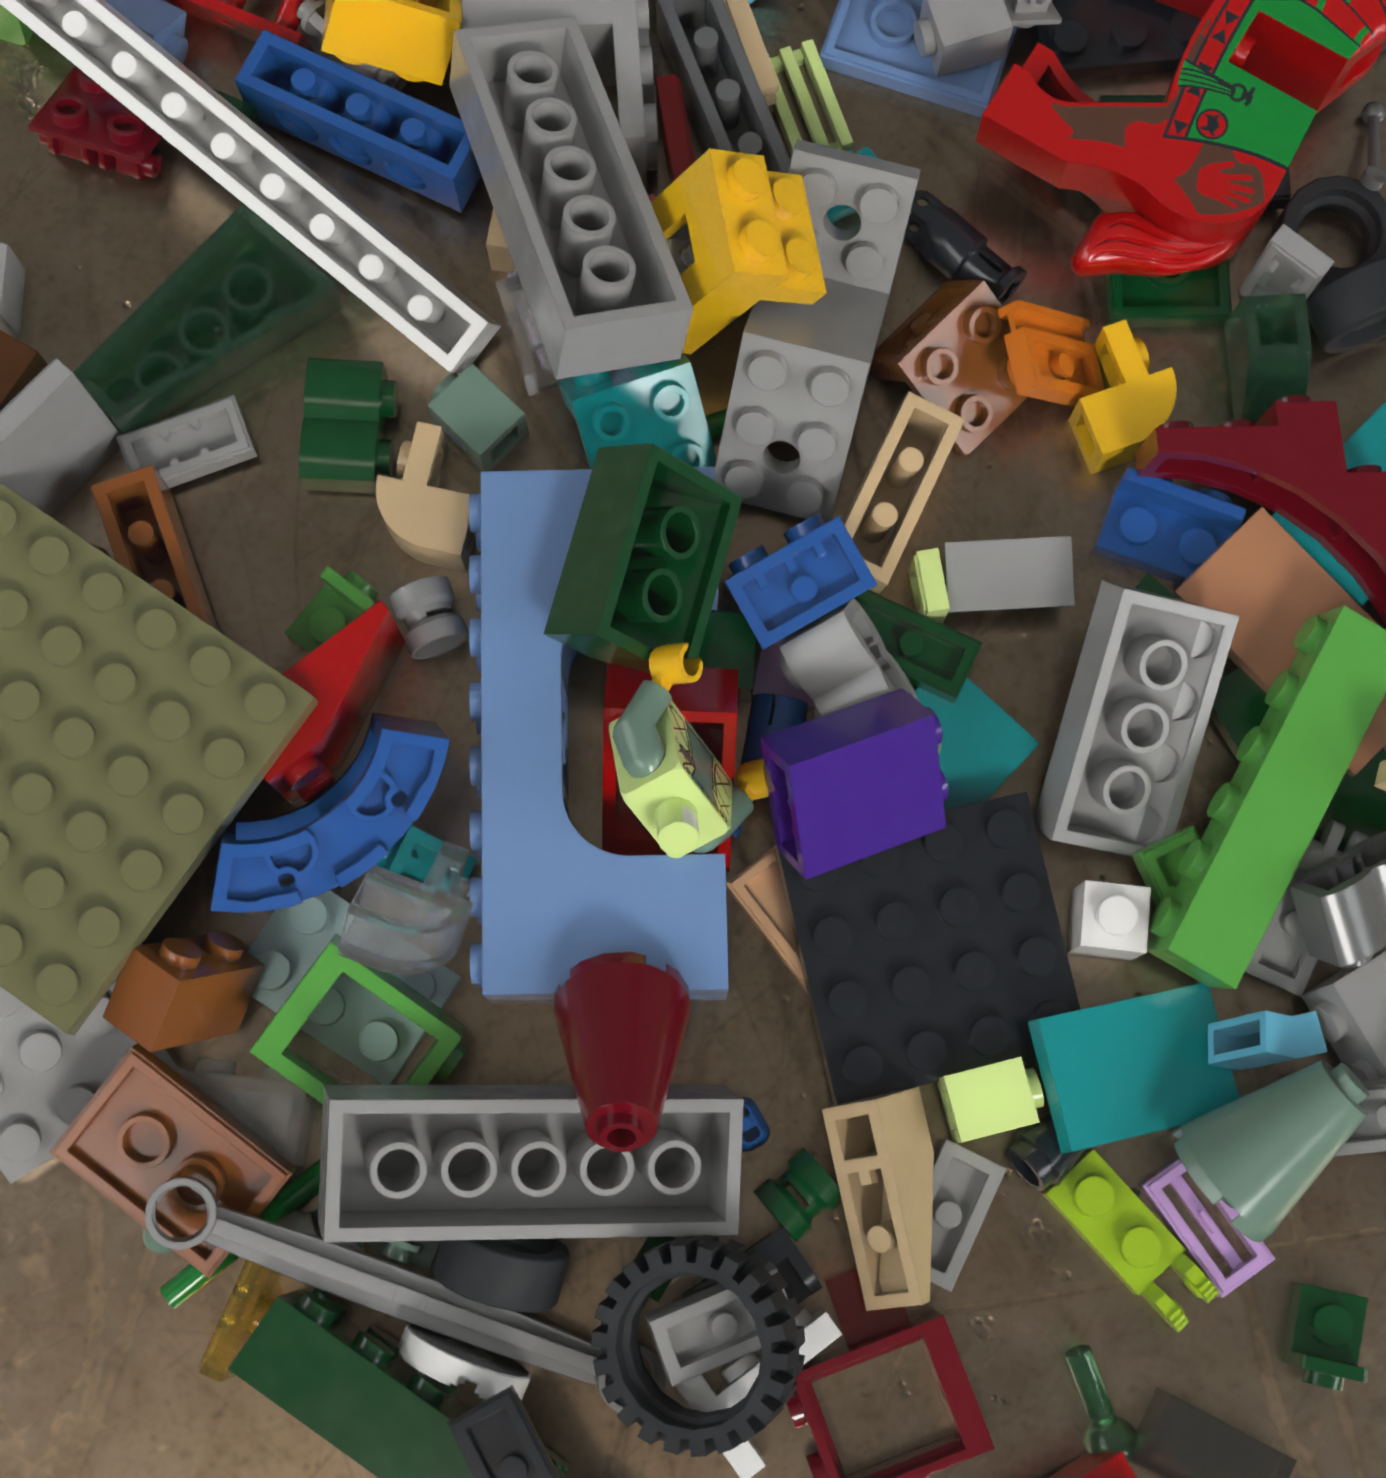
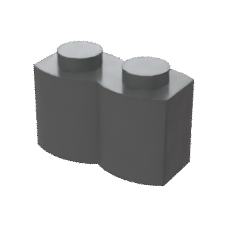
[1290,831,1386,968]

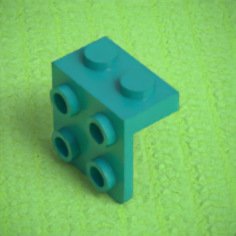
[558,353,717,469]

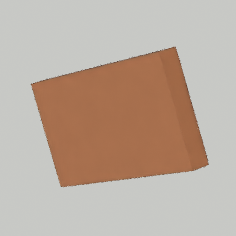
[1172,507,1386,777]

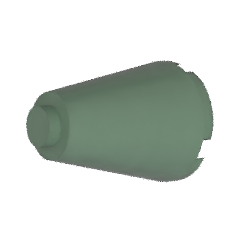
[1173,1060,1369,1243]

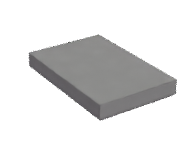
[0,358,121,517]

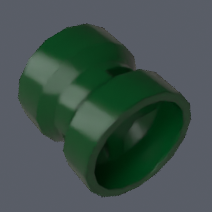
[753,1148,842,1243]

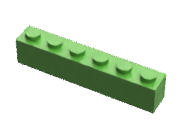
[1147,605,1386,989]

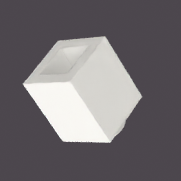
[1066,880,1151,961]

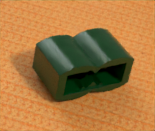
[299,358,398,494]

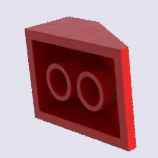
[264,600,405,804]
[602,664,738,872]

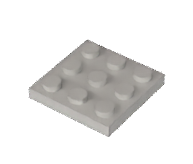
[0,974,184,1184]

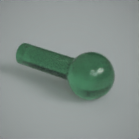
[1065,1345,1140,1466]

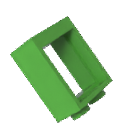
[249,933,466,1104]

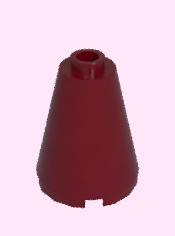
[554,952,691,1152]

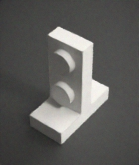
[662,1306,842,1478]

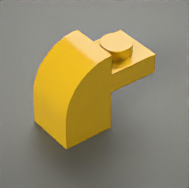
[1068,319,1177,475]

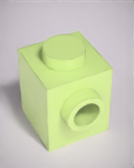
[937,1057,1044,1143]

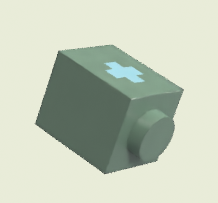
[427,364,529,471]

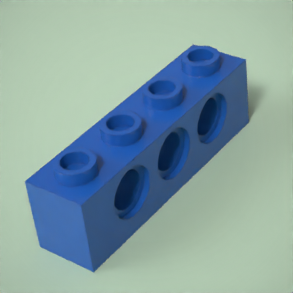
[235,29,482,213]

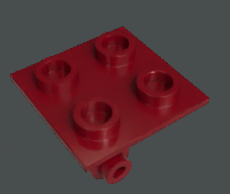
[28,66,162,181]

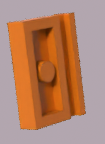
[997,299,1105,407]

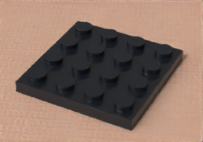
[774,791,1081,1105]

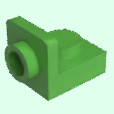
[285,566,378,654]

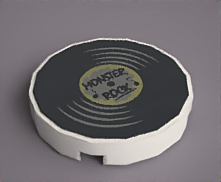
[397,1323,532,1400]

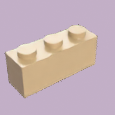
[842,391,965,594]

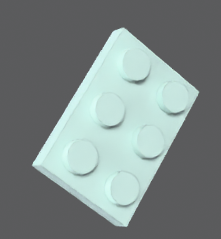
[247,890,464,1085]

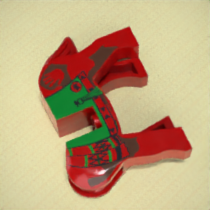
[975,0,1386,277]

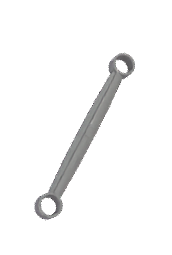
[145,1176,666,1413]

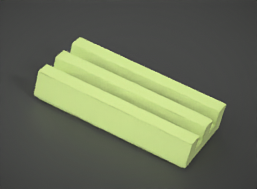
[768,39,854,158]

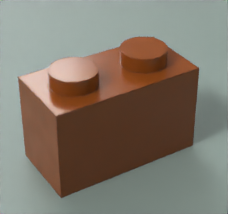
[103,931,265,1052]

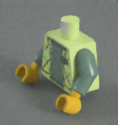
[608,642,769,858]

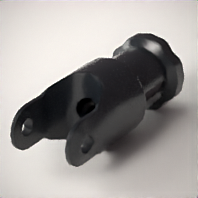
[904,190,1027,306]

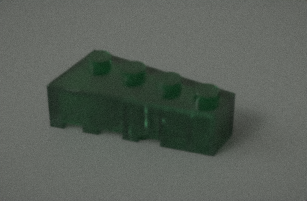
[73,203,341,435]

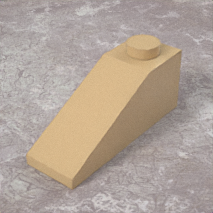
[822,1087,934,1311]

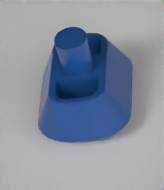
[742,1097,770,1152]

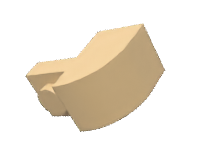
[376,421,476,573]

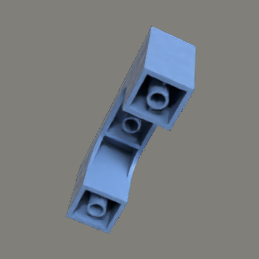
[469,467,729,1005]

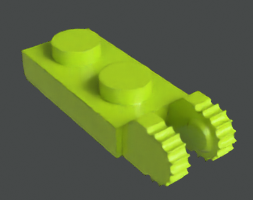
[1042,1149,1219,1333]

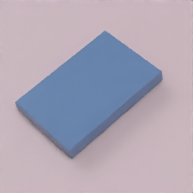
[819,0,1017,118]

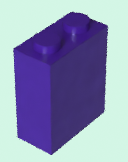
[760,688,949,880]

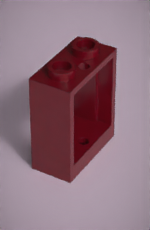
[786,1311,995,1478]

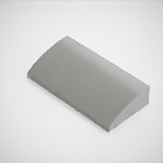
[1034,580,1239,856]

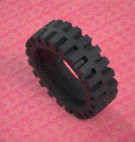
[591,1235,805,1457]

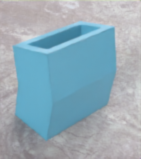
[1208,1010,1328,1071]

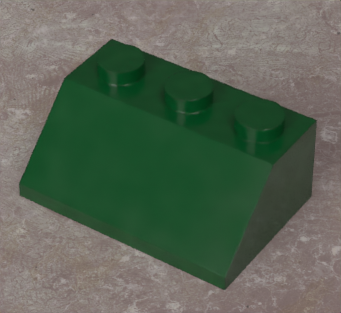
[544,443,743,674]

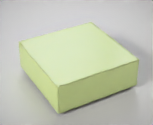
[908,548,950,624]

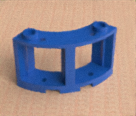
[211,712,450,913]

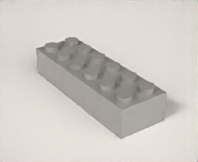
[449,16,693,380]
[318,1085,744,1243]

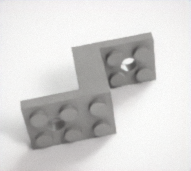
[461,0,659,193]
[715,139,921,523]

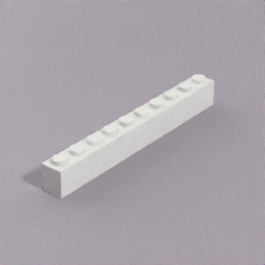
[0,0,501,374]

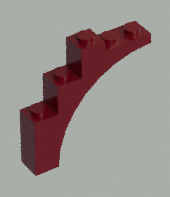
[1135,395,1386,626]

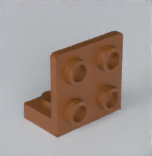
[870,280,1027,455]

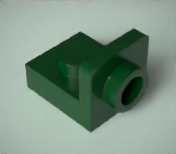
[1282,1282,1369,1391]

